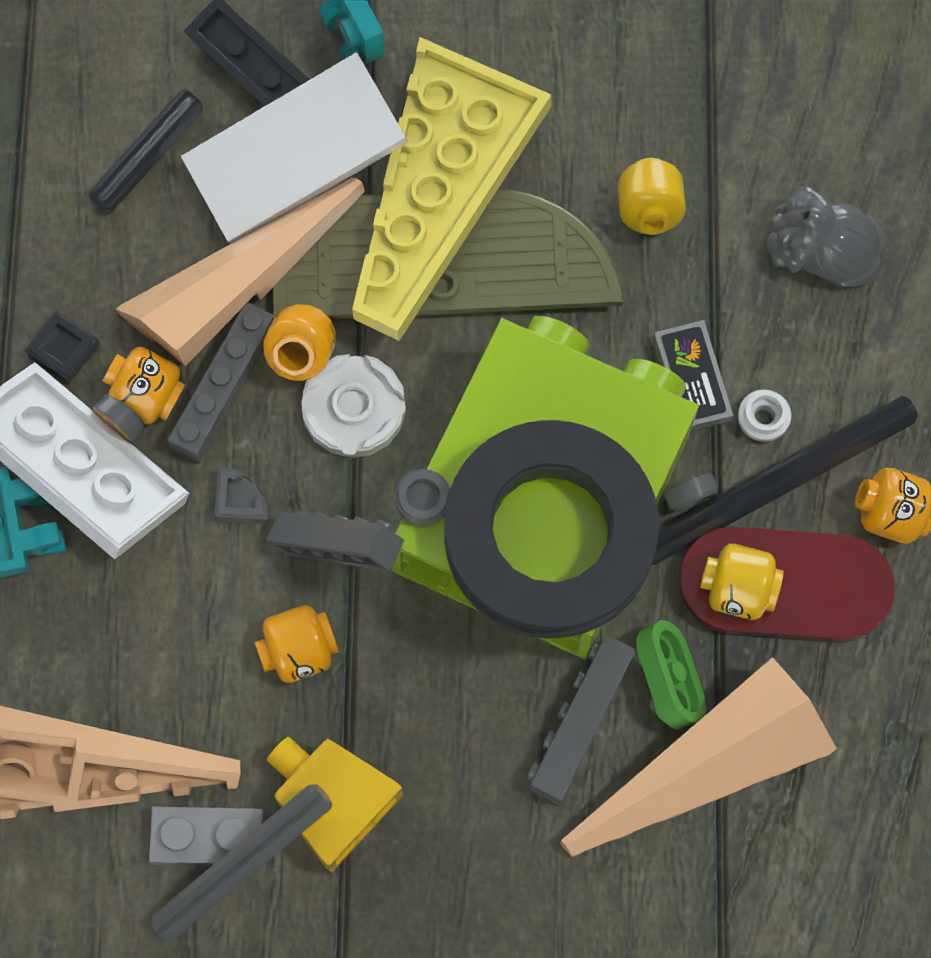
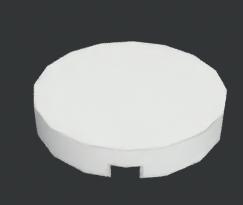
[301,354,406,458]

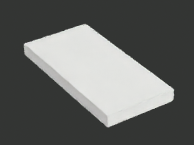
[181,52,408,244]
[0,363,189,559]

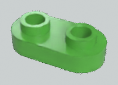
[636,620,706,730]

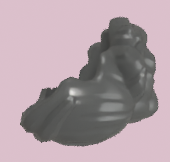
[766,186,886,287]

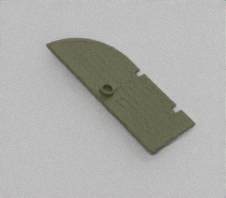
[273,189,623,320]

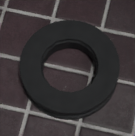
[444,420,659,638]

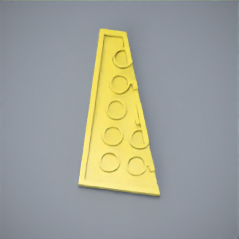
[352,37,552,341]

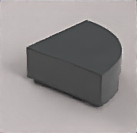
[215,466,269,524]

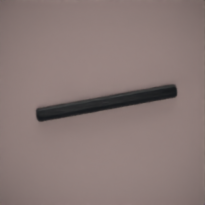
[651,396,918,565]

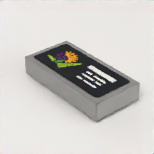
[653,320,734,431]

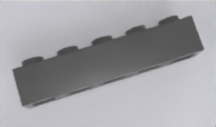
[168,302,275,464]
[266,510,404,571]
[527,635,636,806]

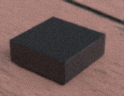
[25,310,100,385]

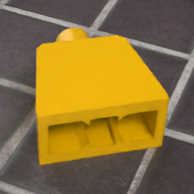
[267,737,403,873]

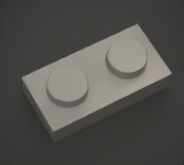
[149,807,264,866]

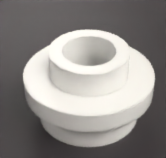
[738,390,791,442]

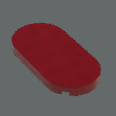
[679,527,895,642]

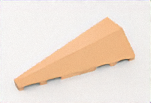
[116,177,365,366]
[560,657,837,857]
[0,706,241,819]

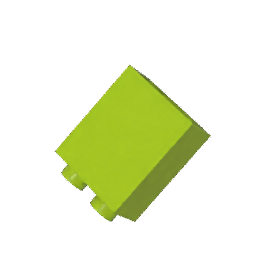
[392,316,699,660]

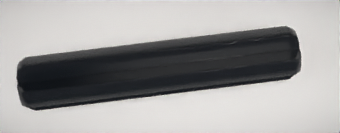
[89,89,203,214]

